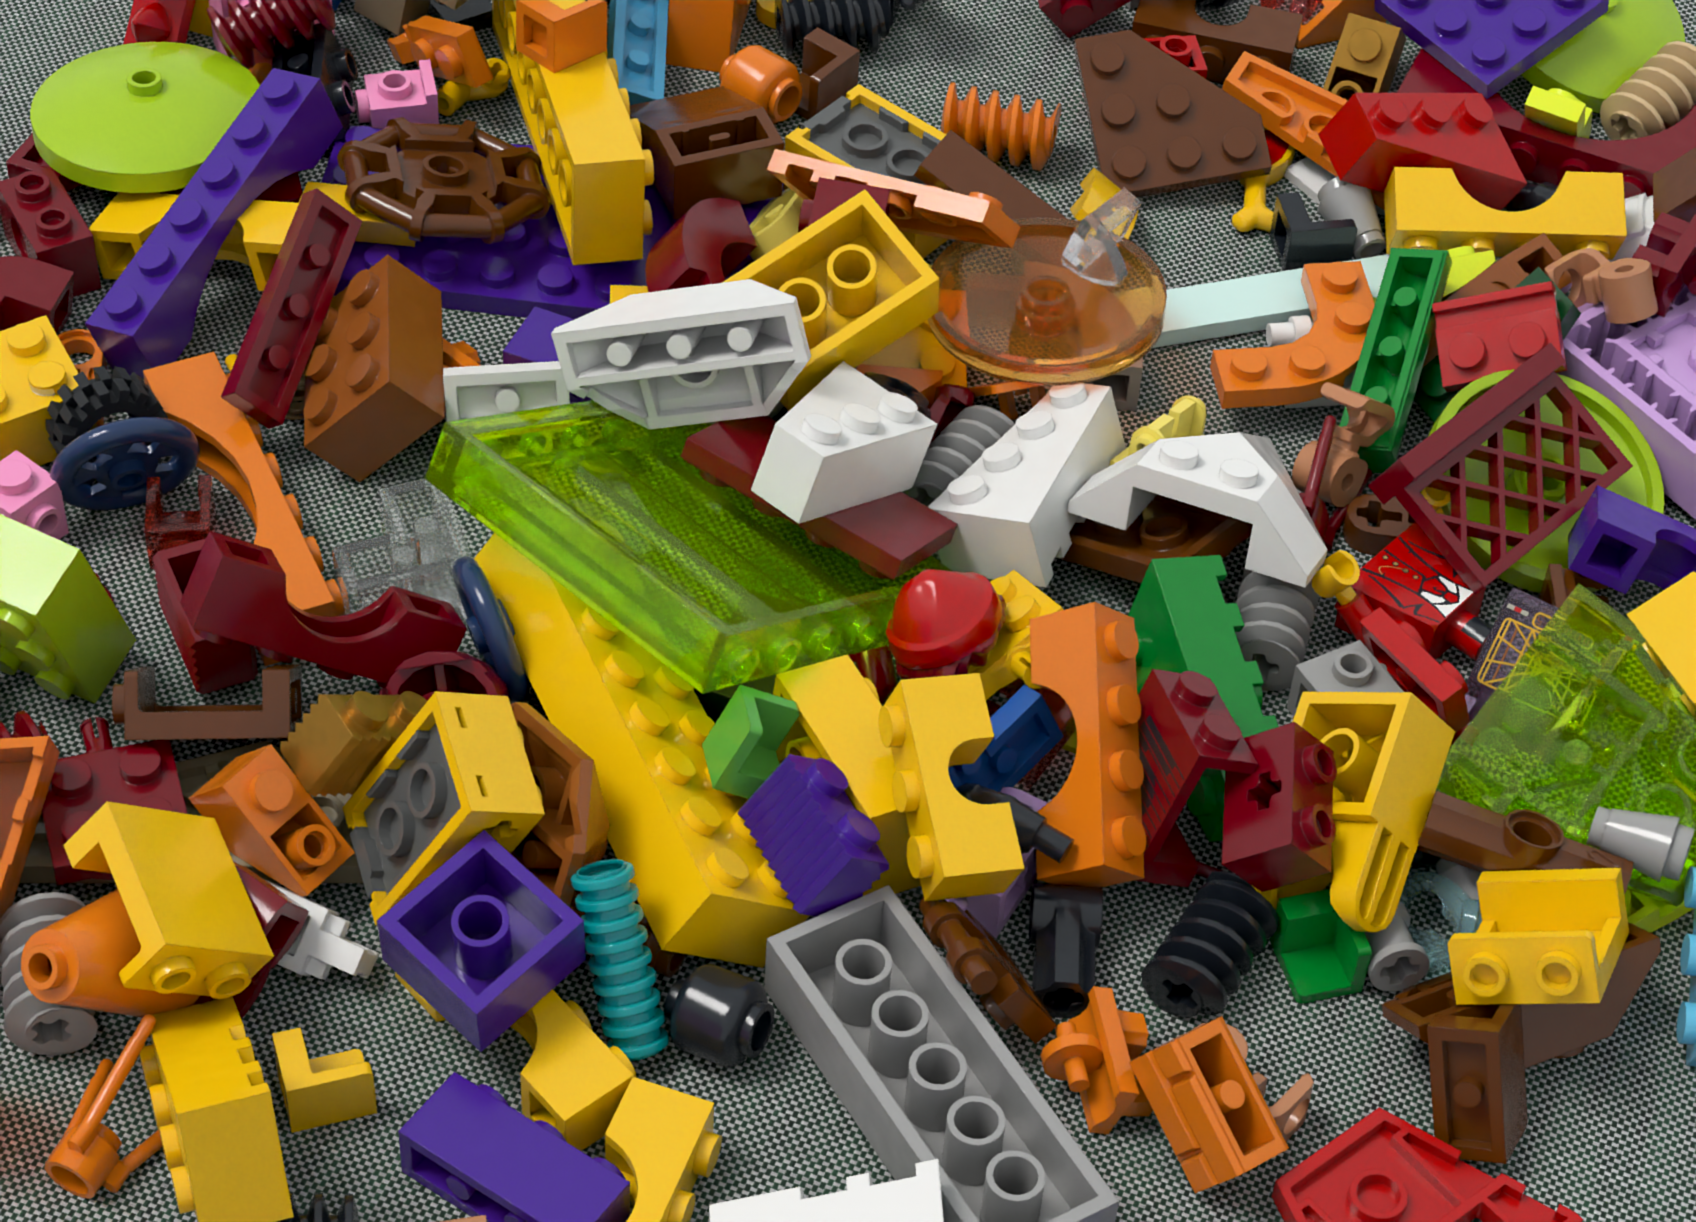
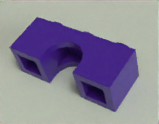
[1568,485,1696,594]

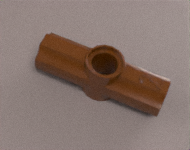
[1417,791,1634,895]

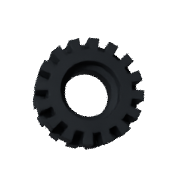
[45,366,168,485]

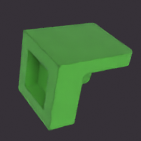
[702,685,799,799]

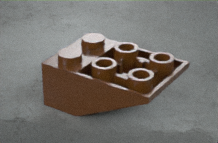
[630,86,784,220]

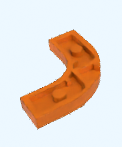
[1210,261,1375,409]

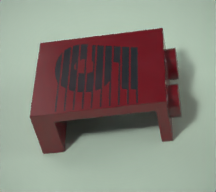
[1134,669,1258,887]

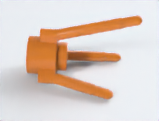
[45,1014,163,1199]

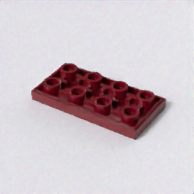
[680,416,958,580]

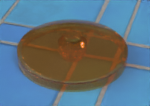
[927,217,1167,386]

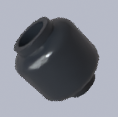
[664,964,775,1068]

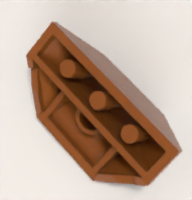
[511,702,610,910]

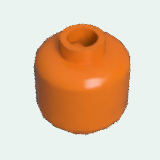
[719,45,802,124]

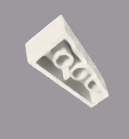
[928,379,1126,588]

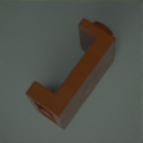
[112,664,302,740]

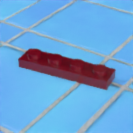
[221,188,363,429]

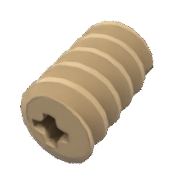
[1600,41,1696,140]

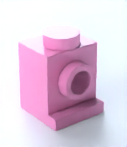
[355,59,439,129]

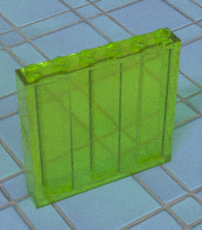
[424,400,952,694]

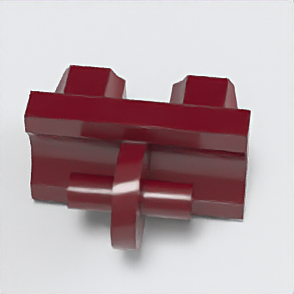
[1632,212,1696,317]

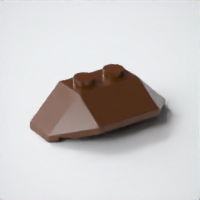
[1381,922,1661,1070]

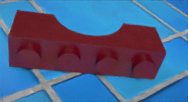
[180,531,467,688]

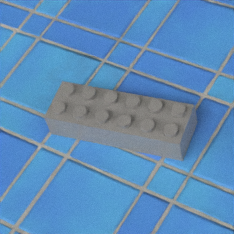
[764,885,1119,1222]

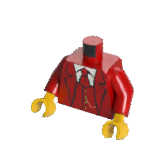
[1312,487,1498,662]

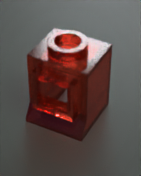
[144,475,217,569]

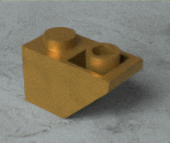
[1323,13,1407,100]

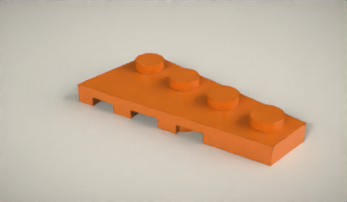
[1222,51,1385,211]
[767,149,1021,248]

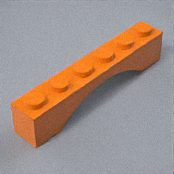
[143,351,345,666]

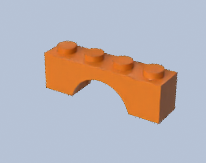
[1029,602,1146,888]

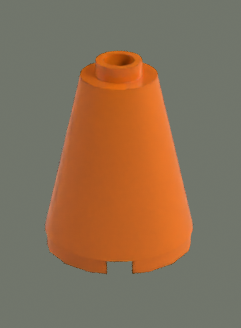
[21,889,200,1018]

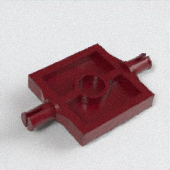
[41,717,188,889]

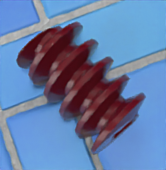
[206,0,336,69]

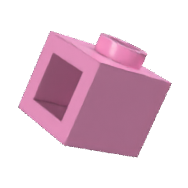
[0,450,69,540]

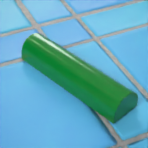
[1339,248,1452,473]

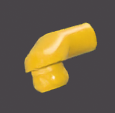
[437,58,511,116]

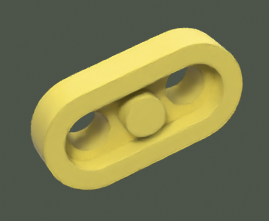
[749,188,803,260]

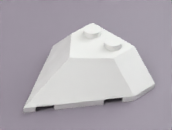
[1067,432,1328,588]

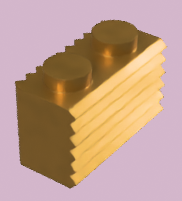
[280,691,427,797]

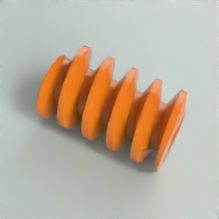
[941,82,1061,171]

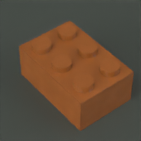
[303,254,445,482]

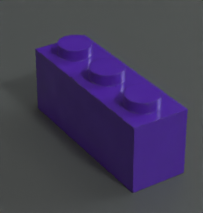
[398,1072,630,1222]

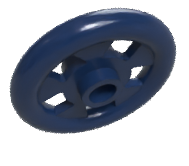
[50,417,200,511]
[452,556,530,703]

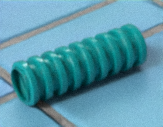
[570,859,670,1061]

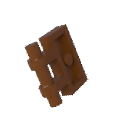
[919,897,1057,1044]

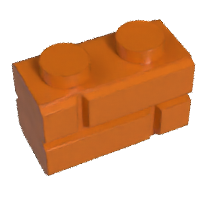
[1129,1016,1289,1193]

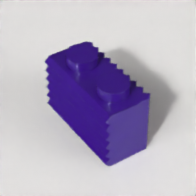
[738,754,889,916]

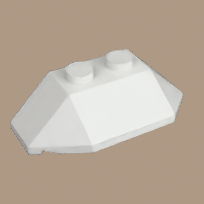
[551,279,811,430]

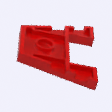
[1271,1107,1584,1222]

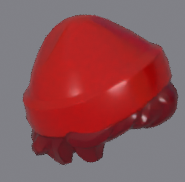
[885,569,1006,680]

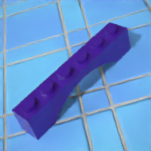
[85,68,343,379]

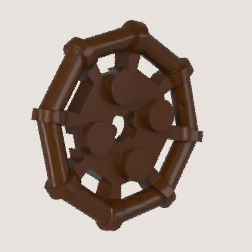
[337,117,552,244]

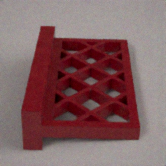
[1368,343,1633,594]

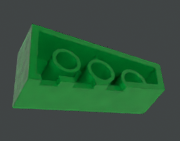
[1128,555,1279,842]

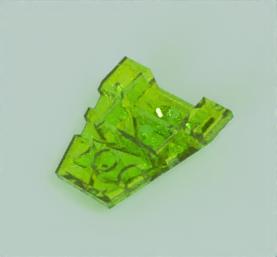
[1436,583,1696,907]

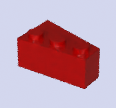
[1318,93,1527,210]

